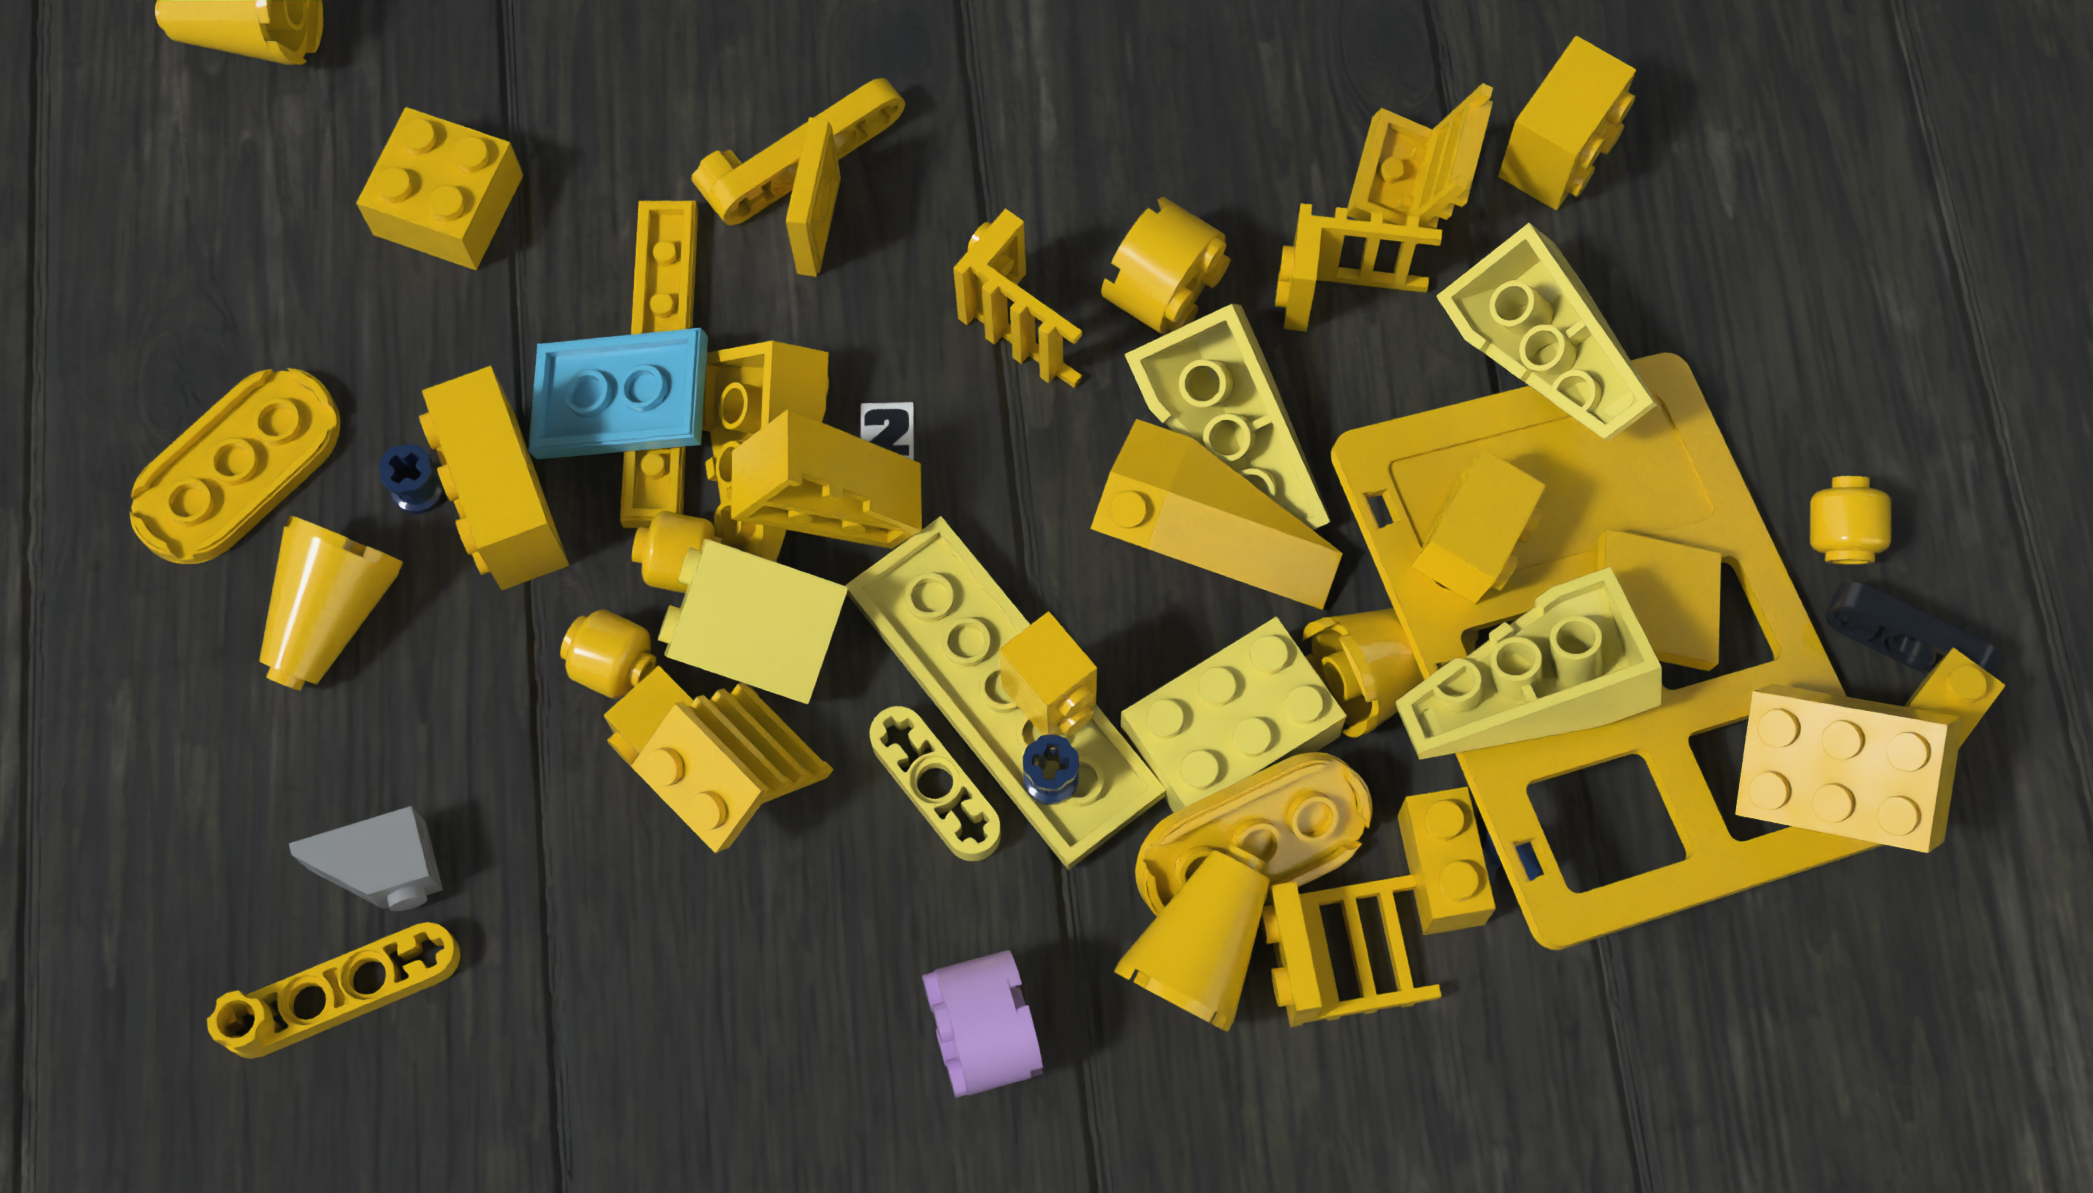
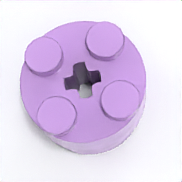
[922,950,1043,1098]

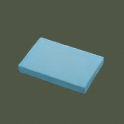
[528,328,708,459]

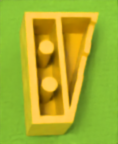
[731,409,922,549]

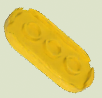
[130,368,340,564]
[1135,752,1372,916]

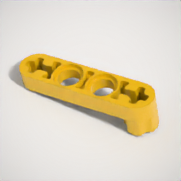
[691,78,905,226]
[207,922,461,1059]

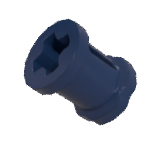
[379,443,445,514]
[1023,734,1079,805]

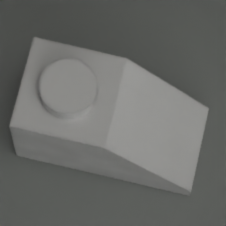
[289,806,443,911]

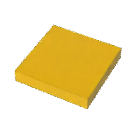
[786,117,841,277]
[1596,528,1721,671]

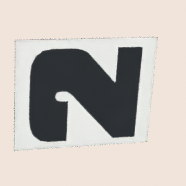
[861,402,914,460]

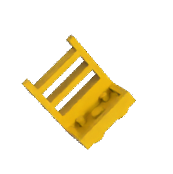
[1347,83,1493,245]
[1275,203,1442,332]
[953,208,1082,388]
[631,682,834,854]
[1260,874,1442,1027]

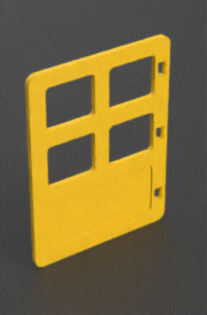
[1331,352,1885,950]

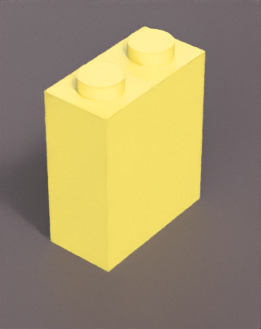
[658,539,848,704]

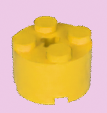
[1102,197,1230,334]

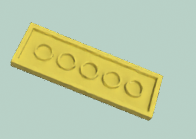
[845,516,1166,870]

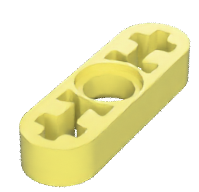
[870,706,1001,861]

